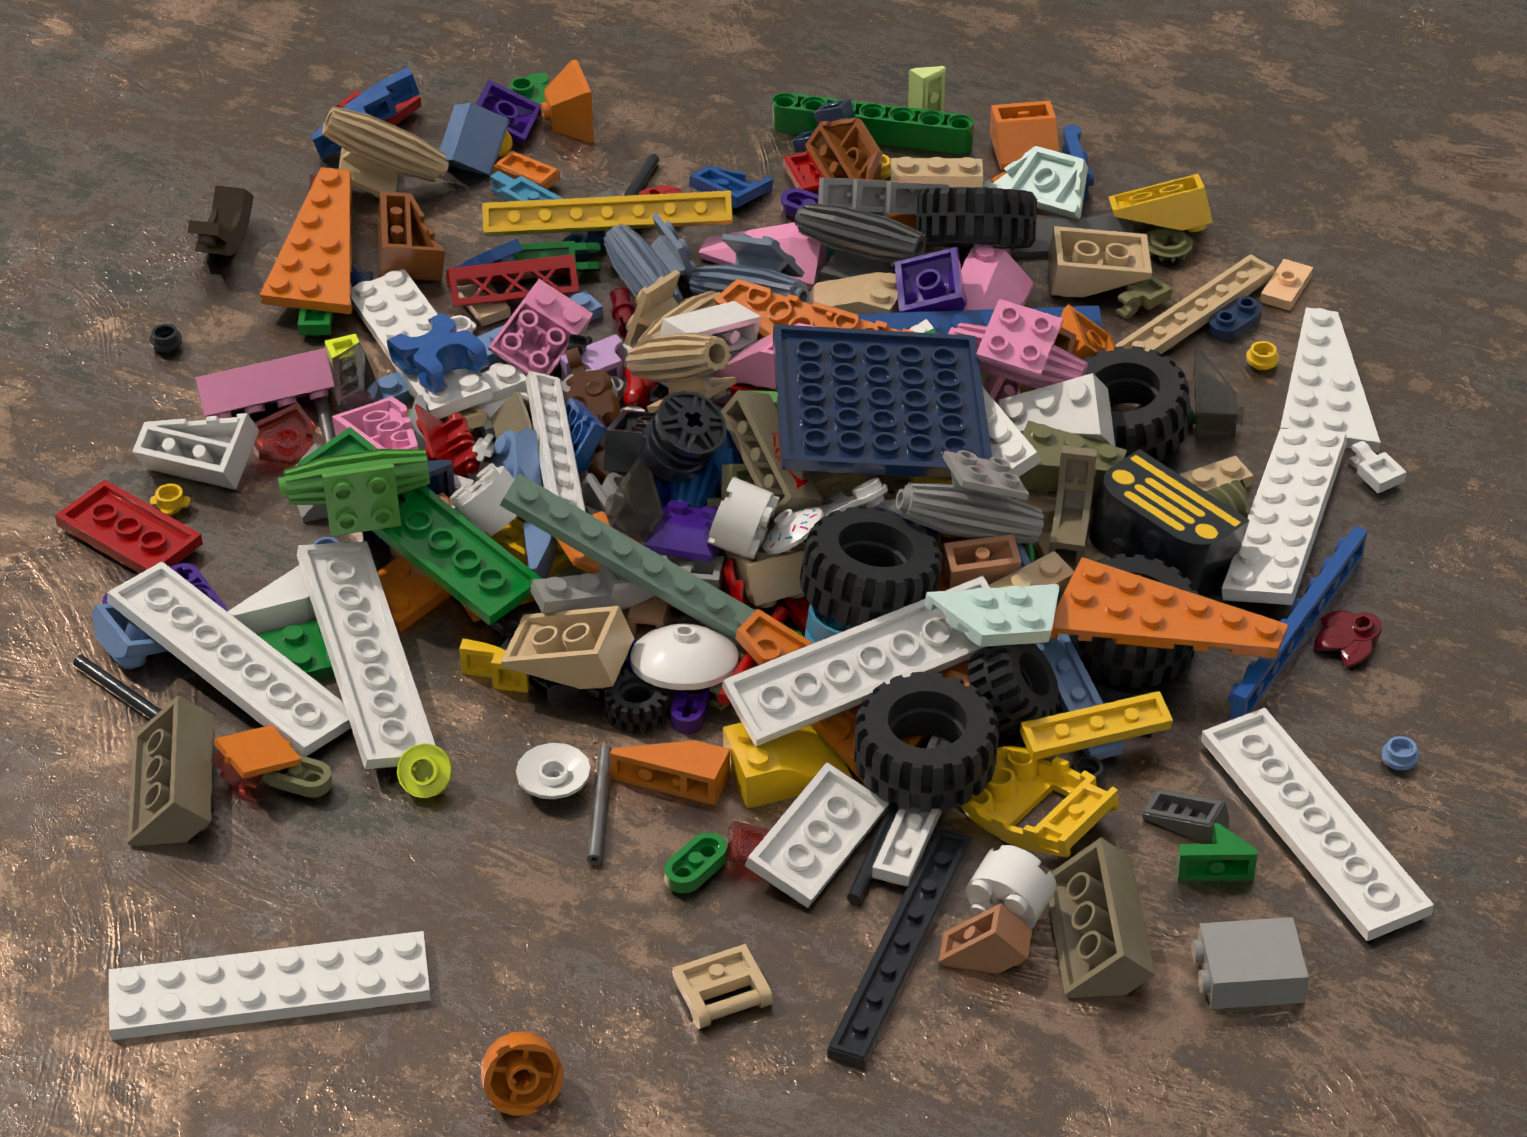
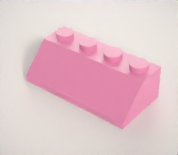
[195,348,335,419]

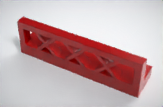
[446,254,579,307]

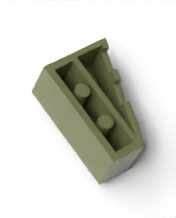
[1019,420,1127,500]

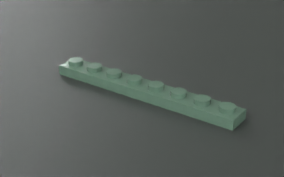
[500,473,755,646]

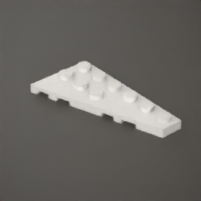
[1280,307,1381,453]

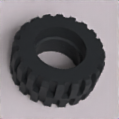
[916,187,1037,249]
[1083,346,1191,462]
[799,507,943,627]
[1068,554,1199,688]
[854,672,999,813]

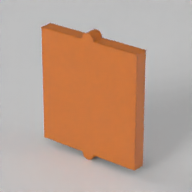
[214,725,302,779]

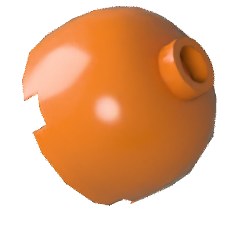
[480,1031,564,1116]

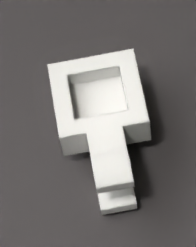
[1349,441,1407,493]

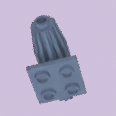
[604,213,696,304]
[689,233,809,303]

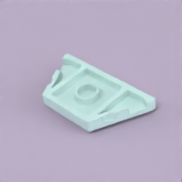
[983,146,1088,220]
[924,584,1059,647]

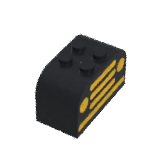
[1088,449,1250,595]

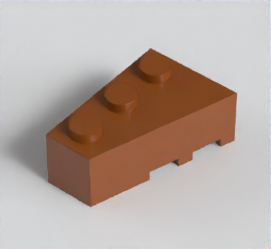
[377,191,445,281]

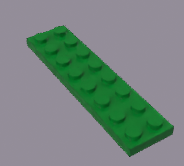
[298,427,542,626]

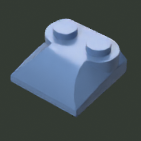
[490,427,542,486]
[92,603,168,669]

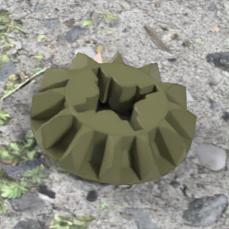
[1146,227,1193,263]

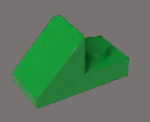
[1176,823,1258,881]

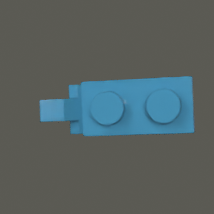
[490,171,563,202]

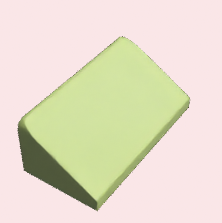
[908,66,946,112]

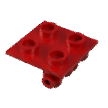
[414,404,481,479]

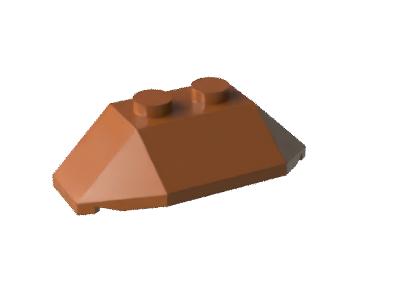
[805,118,883,180]

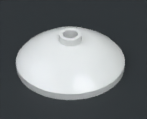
[630,624,739,690]

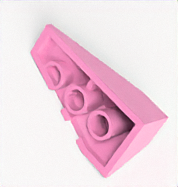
[332,396,419,449]

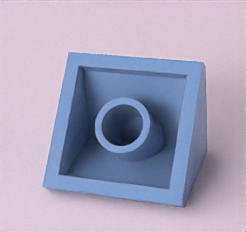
[440,102,510,176]

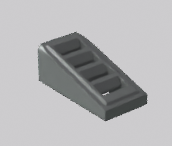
[1142,789,1229,844]

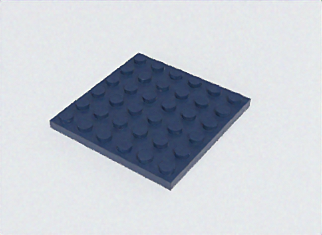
[772,324,992,479]

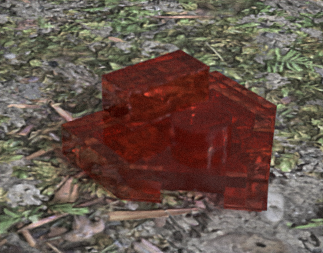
[252,403,316,466]

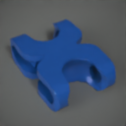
[386,313,489,393]

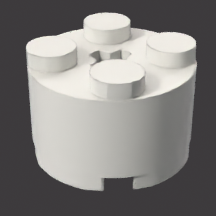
[450,463,517,537]
[708,477,780,559]
[966,845,1057,929]

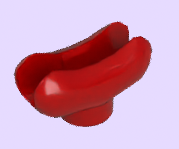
[623,365,659,412]

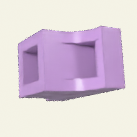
[560,334,624,382]

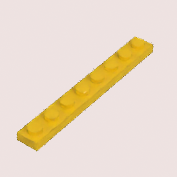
[482,191,733,236]

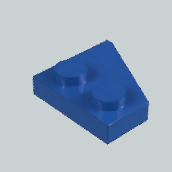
[689,166,773,208]
[446,239,523,273]

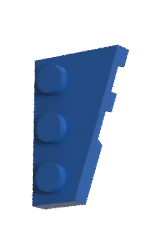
[565,397,607,476]

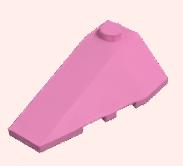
[699,223,827,289]
[961,244,1034,310]

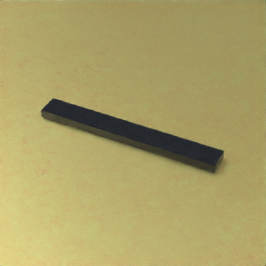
[827,828,973,1069]

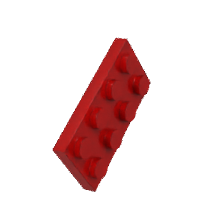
[55,479,203,573]

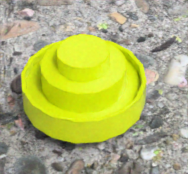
[397,743,453,798]

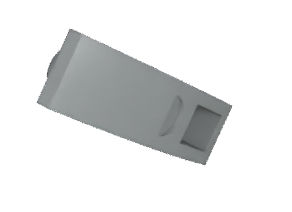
[530,555,669,613]

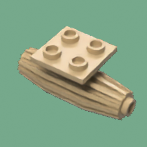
[322,106,449,198]
[624,270,720,346]
[626,332,737,413]

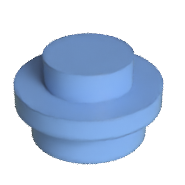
[1381,736,1420,770]

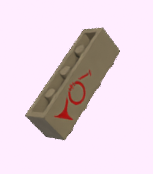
[721,390,823,519]

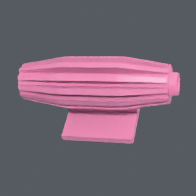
[948,299,1088,389]

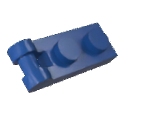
[1062,125,1094,199]

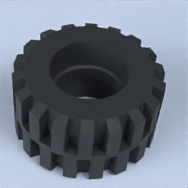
[968,643,1060,735]

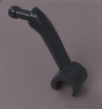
[566,334,592,355]

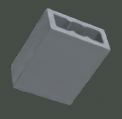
[1191,917,1309,1009]

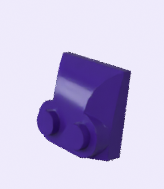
[476,79,540,144]
[894,247,967,313]
[644,501,722,562]

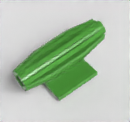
[278,448,430,536]

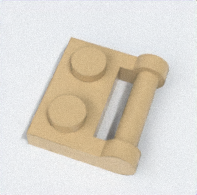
[672,944,773,1029]

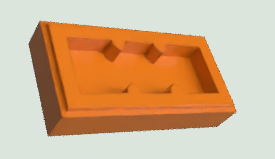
[493,151,560,190]

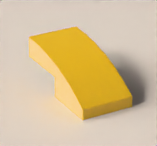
[459,639,530,693]

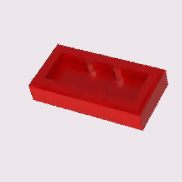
[783,152,824,195]

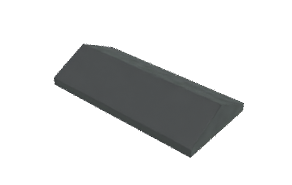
[1010,210,1134,258]

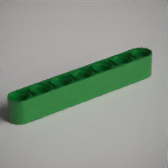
[772,93,974,154]

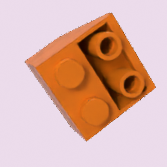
[990,100,1059,170]

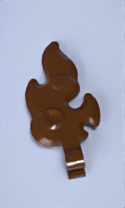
[562,347,620,453]

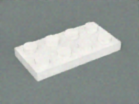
[745,762,889,908]

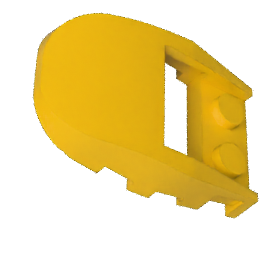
[961,746,1119,858]

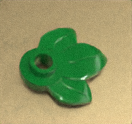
[508,72,549,104]

